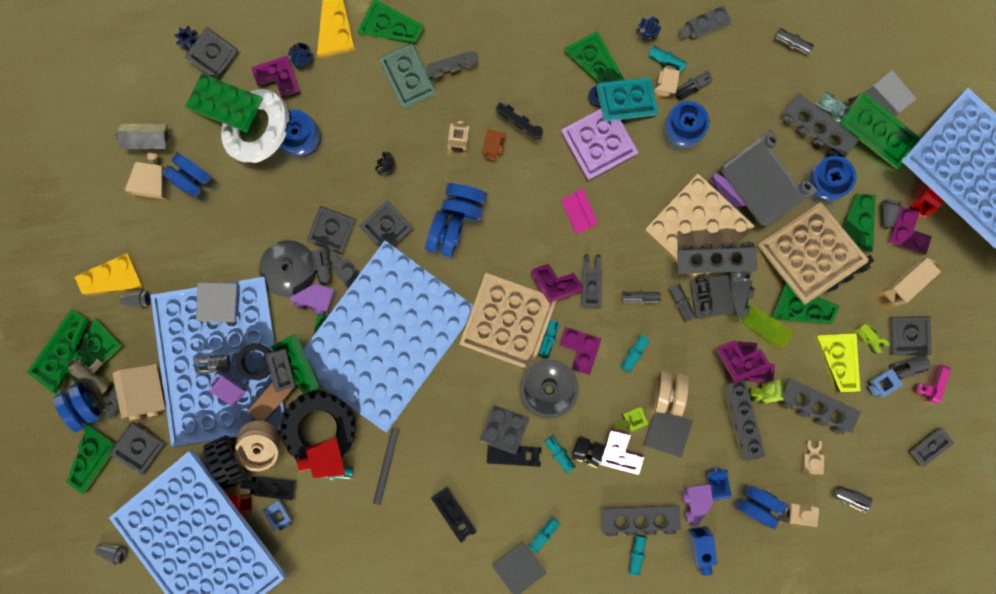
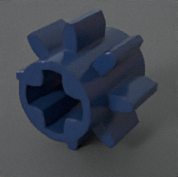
[637,16,662,39]
[174,25,198,51]
[288,43,313,67]

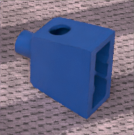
[688,526,717,576]

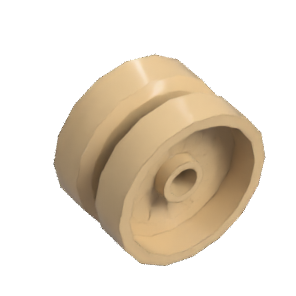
[654,370,689,416]
[235,420,280,471]

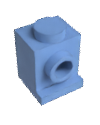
[869,369,903,398]
[262,499,293,531]

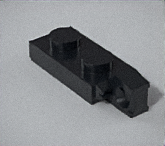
[240,476,296,500]

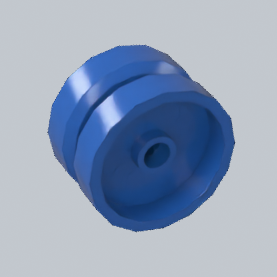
[664,101,710,147]
[280,109,321,156]
[161,152,212,198]
[809,156,856,201]
[441,183,488,221]
[425,210,464,258]
[53,382,102,433]
[737,485,788,530]

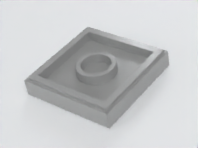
[864,70,917,117]
[196,283,238,323]

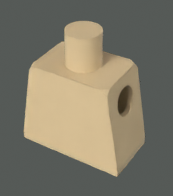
[125,153,166,199]
[779,501,820,527]

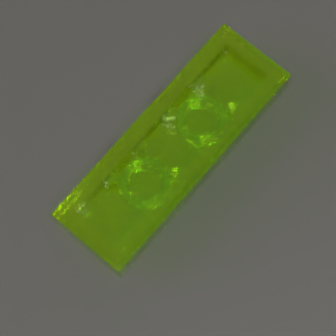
[735,303,795,349]

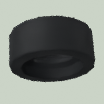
[236,343,272,380]

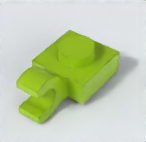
[855,323,890,353]
[748,379,784,403]
[612,406,648,432]

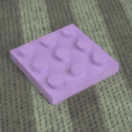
[561,109,638,181]

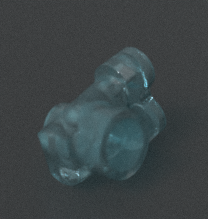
[816,92,849,121]

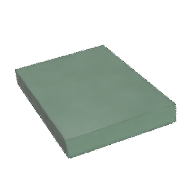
[378,42,437,110]

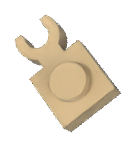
[803,440,824,474]

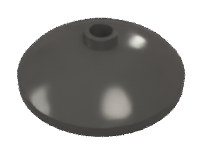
[259,240,316,297]
[520,360,579,418]

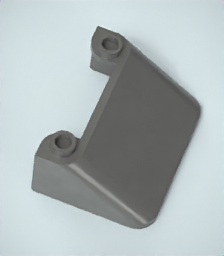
[722,130,817,226]

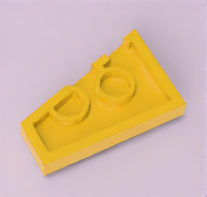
[317,0,355,56]
[74,253,144,294]

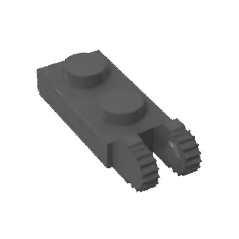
[425,52,478,78]
[582,254,602,308]

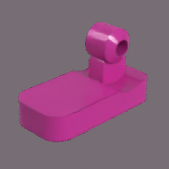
[916,364,951,404]

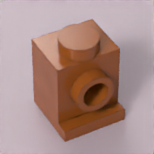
[482,129,507,160]

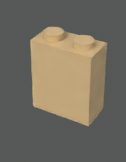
[883,257,941,306]
[112,364,165,421]

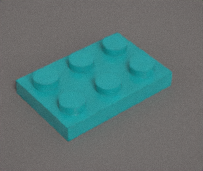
[596,77,659,122]

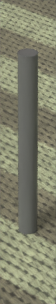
[373,428,399,505]

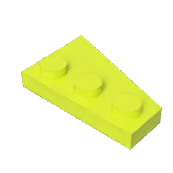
[817,333,860,392]

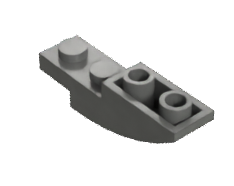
[731,241,757,322]

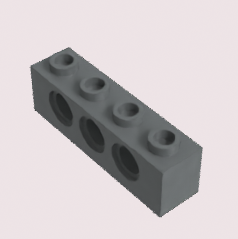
[781,93,859,158]
[677,243,757,274]
[781,378,861,435]
[723,381,766,461]
[601,505,681,536]

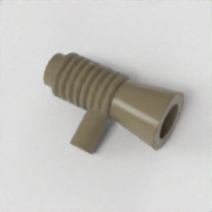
[67,359,110,397]

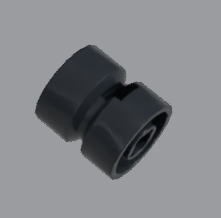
[571,436,605,468]

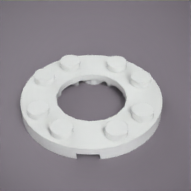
[221,89,289,163]

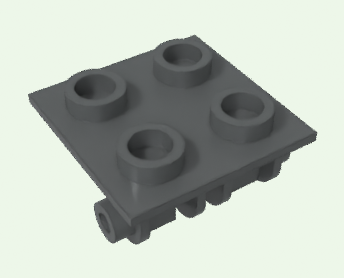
[691,275,735,318]

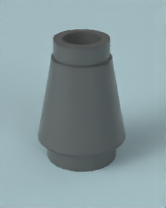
[883,199,902,227]
[120,289,151,309]
[95,543,126,565]

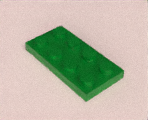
[185,73,263,133]
[839,92,920,169]

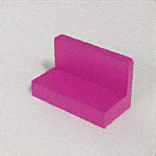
[561,188,598,234]

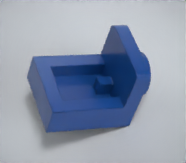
[707,468,732,501]

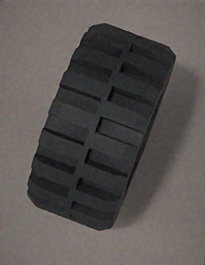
[281,391,356,460]

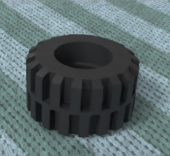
[203,435,247,489]

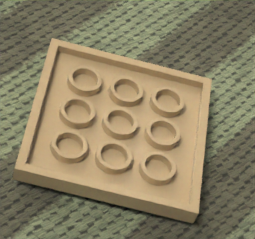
[645,173,755,279]
[758,202,869,305]
[459,273,557,370]

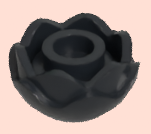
[375,151,395,174]

